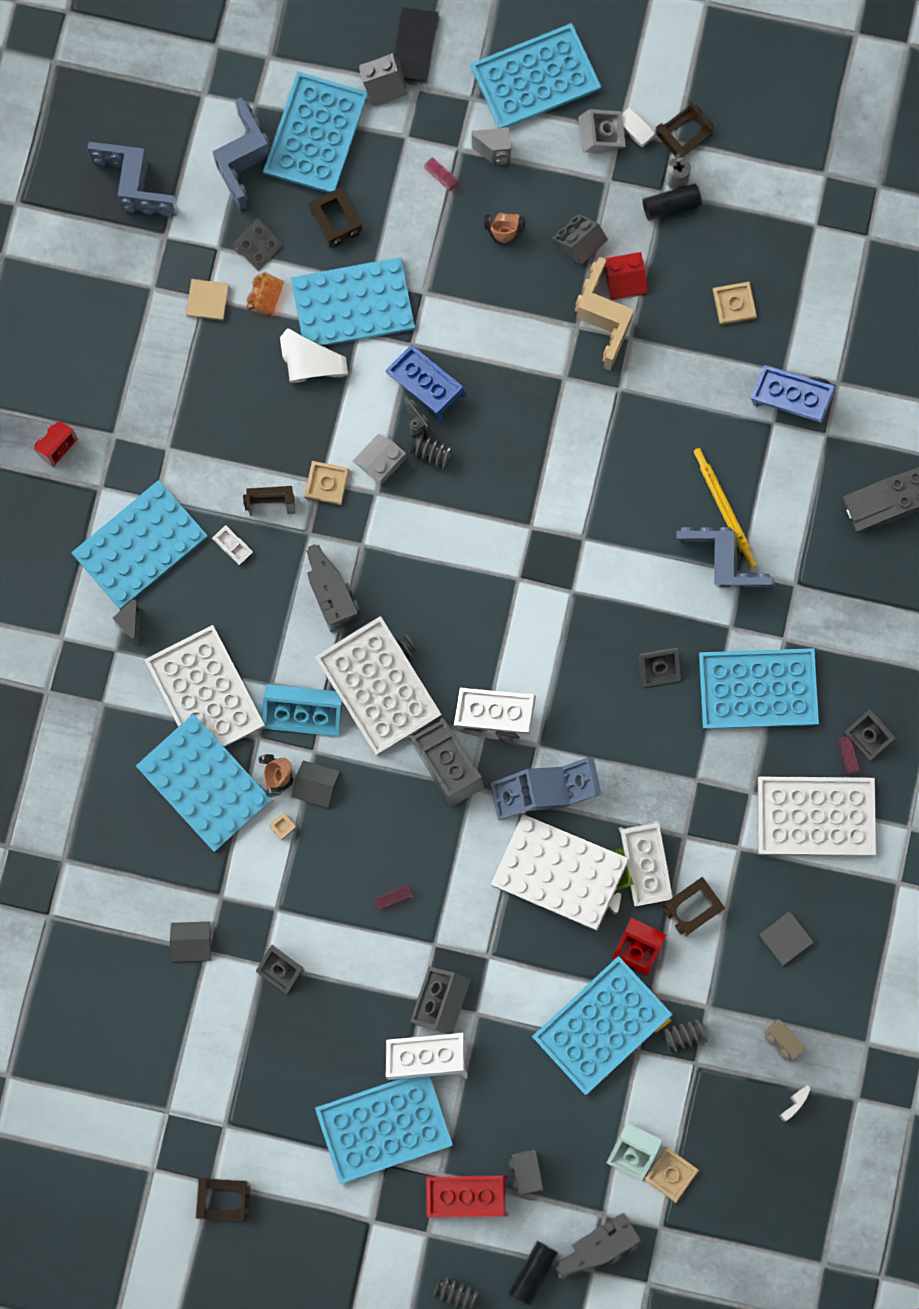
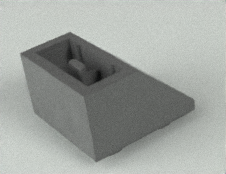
[552,214,608,264]

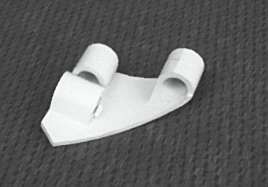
[280,328,348,383]

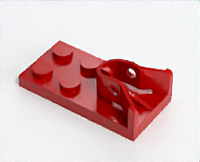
[426,1176,509,1217]

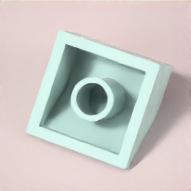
[607,1122,662,1181]

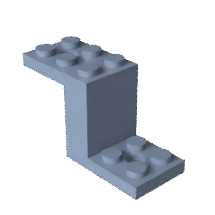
[212,97,271,211]
[88,142,178,217]
[676,527,775,588]
[491,757,601,820]

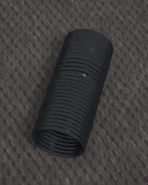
[642,183,702,221]
[508,1240,558,1306]

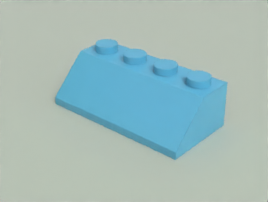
[262,684,342,737]

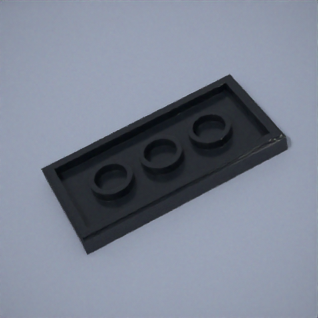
[394,7,438,83]

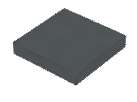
[758,911,813,966]

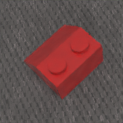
[604,252,648,301]
[34,421,78,467]
[612,918,666,975]

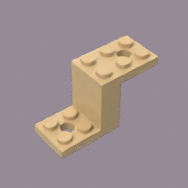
[575,257,634,371]

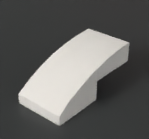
[622,108,656,147]
[212,525,253,565]
[779,1085,810,1122]

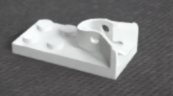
[454,688,536,734]
[619,821,673,906]
[386,1033,468,1080]

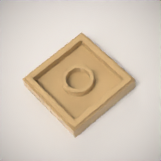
[186,279,229,321]
[712,282,757,325]
[304,461,349,506]
[644,1147,699,1203]

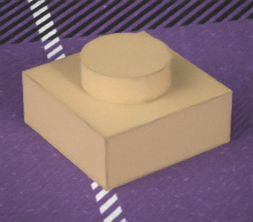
[269,813,296,840]

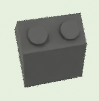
[359,54,408,106]
[508,1150,543,1195]

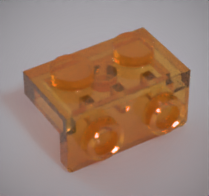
[246,272,284,316]

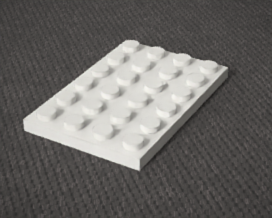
[315,616,441,755]
[145,625,265,747]
[758,777,876,856]
[491,814,629,931]

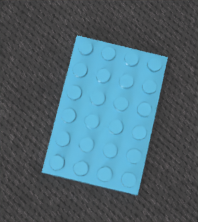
[470,23,601,128]
[263,71,368,193]
[291,257,415,347]
[71,480,208,610]
[699,648,819,729]
[136,714,272,852]
[532,956,672,1095]
[315,1076,453,1184]

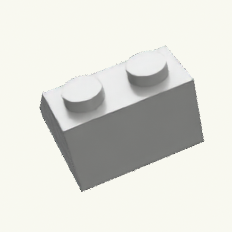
[579,109,626,153]
[472,127,511,165]
[353,434,406,486]

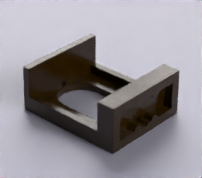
[655,101,714,158]
[308,187,362,247]
[243,486,295,516]
[663,876,725,937]
[196,1178,251,1221]

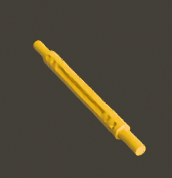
[693,448,757,569]

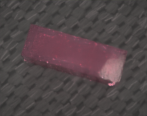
[424,157,458,191]
[837,736,860,775]
[374,884,413,910]

